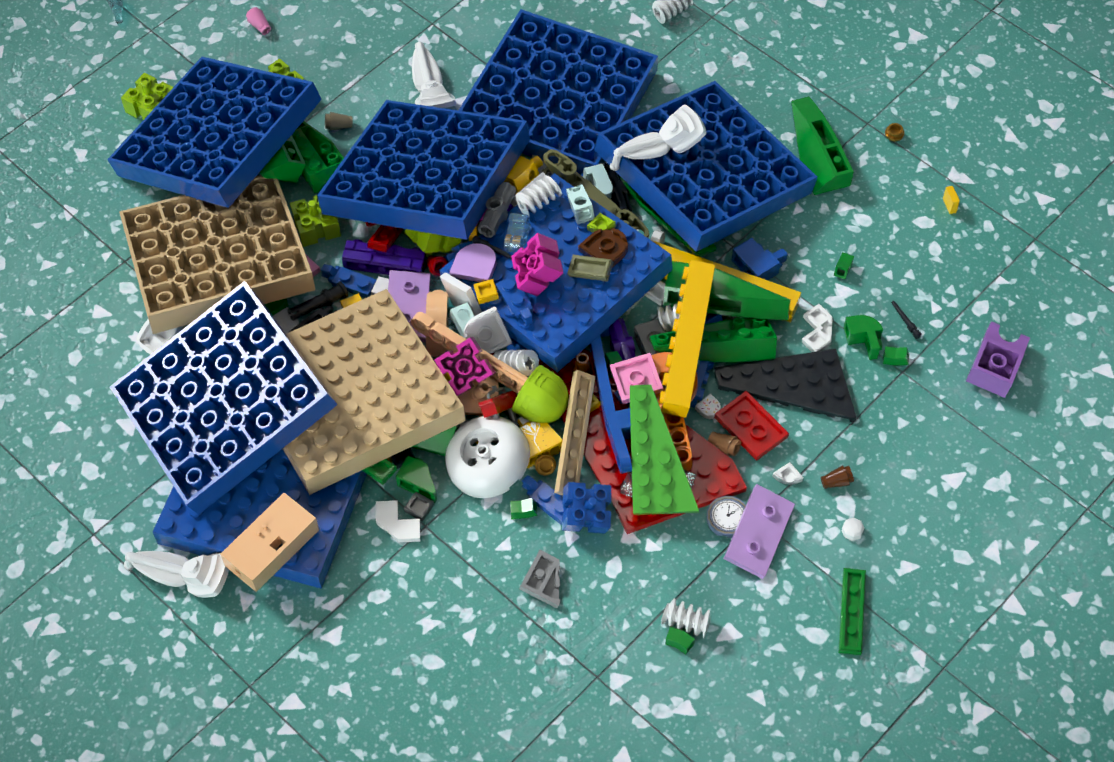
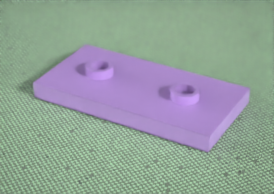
[388,270,430,342]
[723,484,795,579]

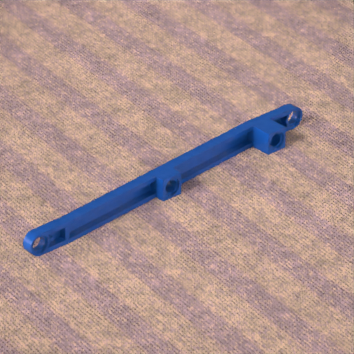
[589,327,632,474]

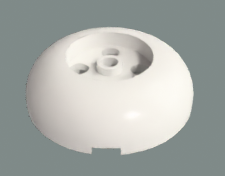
[445,416,530,498]

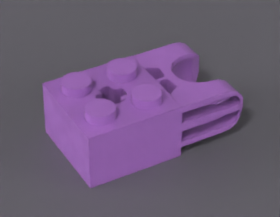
[966,321,1030,398]

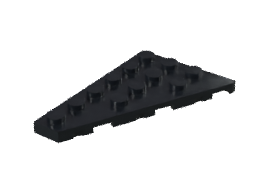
[714,349,856,422]

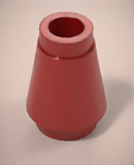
[426,256,448,276]

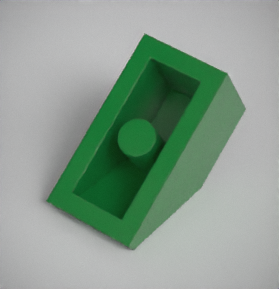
[396,456,437,503]

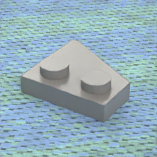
[519,550,560,608]

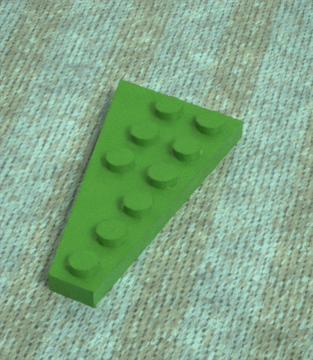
[630,385,699,515]

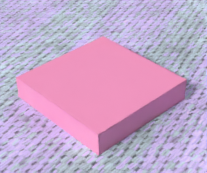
[610,353,663,404]

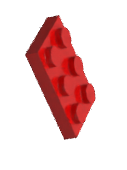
[714,391,789,461]

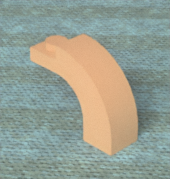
[426,290,449,357]

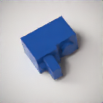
[731,238,788,280]

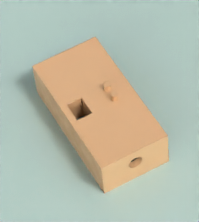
[220,493,319,592]

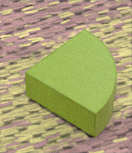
[587,213,616,232]

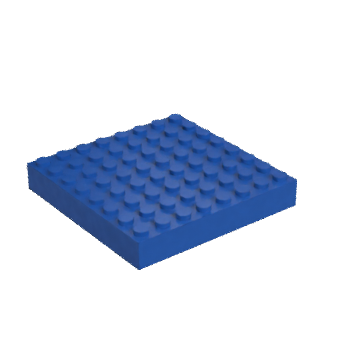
[458,9,658,175]
[107,57,322,208]
[594,81,818,252]
[317,100,530,240]
[439,173,673,373]
[110,281,338,515]
[153,449,367,589]

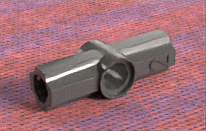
[478,182,516,238]

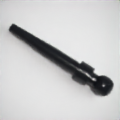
[472,236,512,260]
[891,301,922,339]

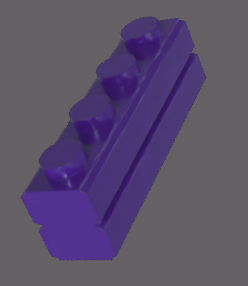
[342,239,427,275]

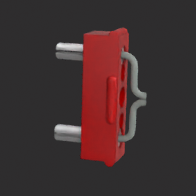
[479,385,518,422]

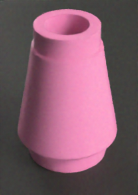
[246,7,271,35]

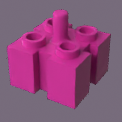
[511,233,563,296]
[434,337,496,396]

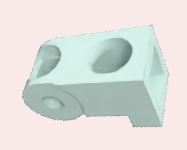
[583,164,613,200]
[566,184,595,225]
[449,302,474,337]

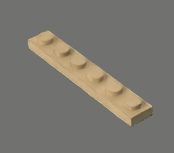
[554,370,595,496]

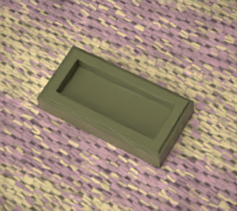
[567,255,613,282]

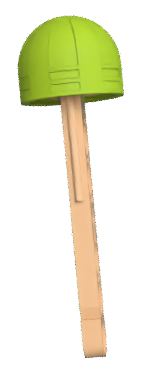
[411,312,569,424]

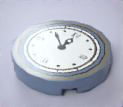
[706,496,746,538]

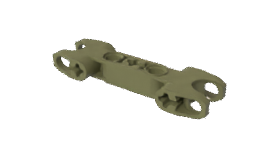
[542,149,649,238]

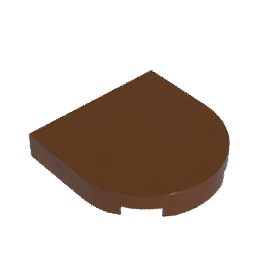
[578,228,628,268]

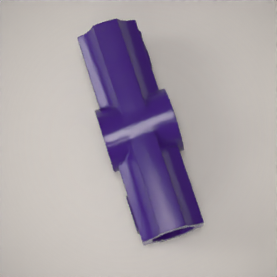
[609,317,636,361]

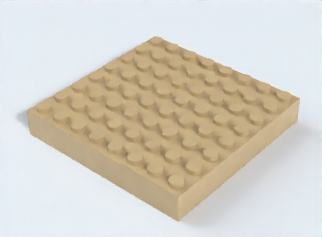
[119,175,316,334]
[283,289,465,495]

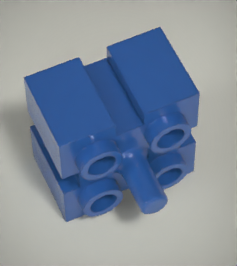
[562,482,612,534]

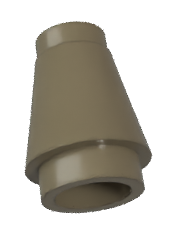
[325,112,353,131]

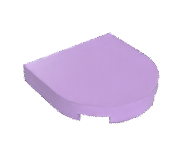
[449,244,497,282]

